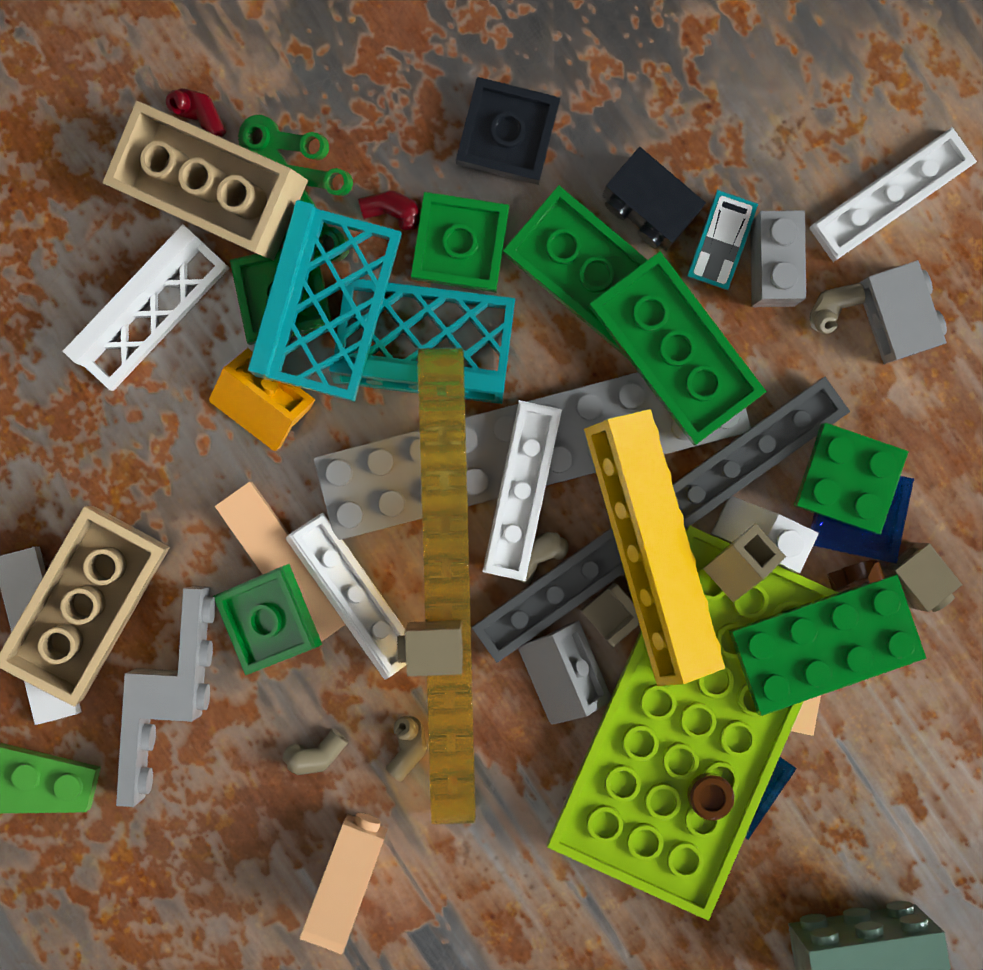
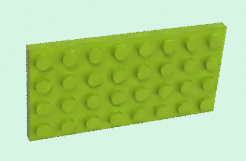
[546,525,839,921]

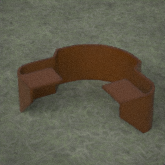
[827,560,884,591]

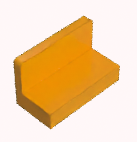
[209,348,315,451]

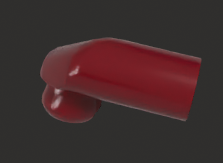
[166,88,226,138]
[358,190,420,230]

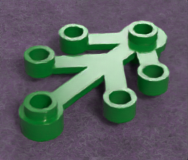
[238,115,353,262]

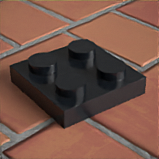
[456,77,561,185]

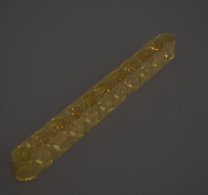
[418,347,476,825]

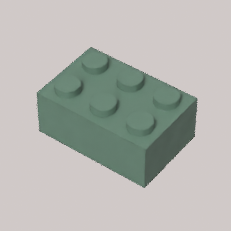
[788,901,951,970]

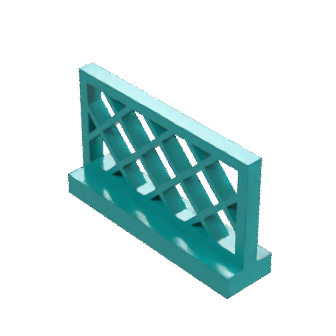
[248,200,402,402]
[329,279,515,404]

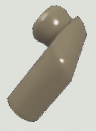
[810,283,865,334]
[516,532,569,584]
[386,716,427,782]
[283,729,348,775]

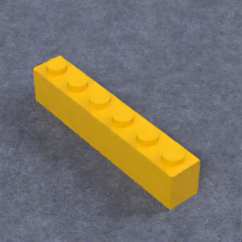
[584,409,725,686]

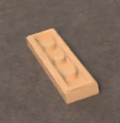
[215,481,346,642]

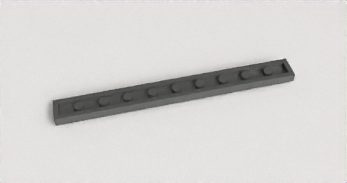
[472,377,850,663]

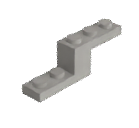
[116,586,216,807]

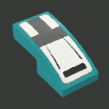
[687,189,758,290]

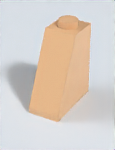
[300,813,388,955]

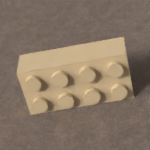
[102,100,308,261]
[0,506,170,707]

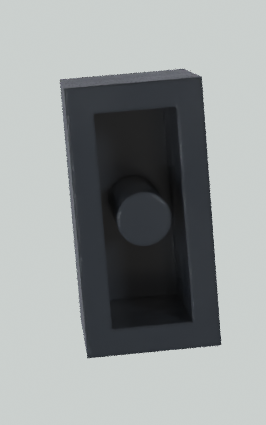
[602,146,706,251]

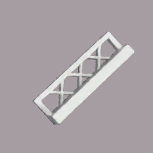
[62,224,229,391]

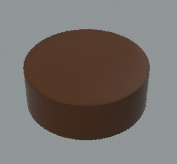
[688,773,734,820]

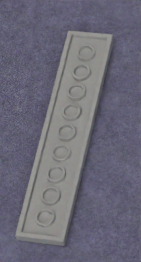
[313,372,751,540]

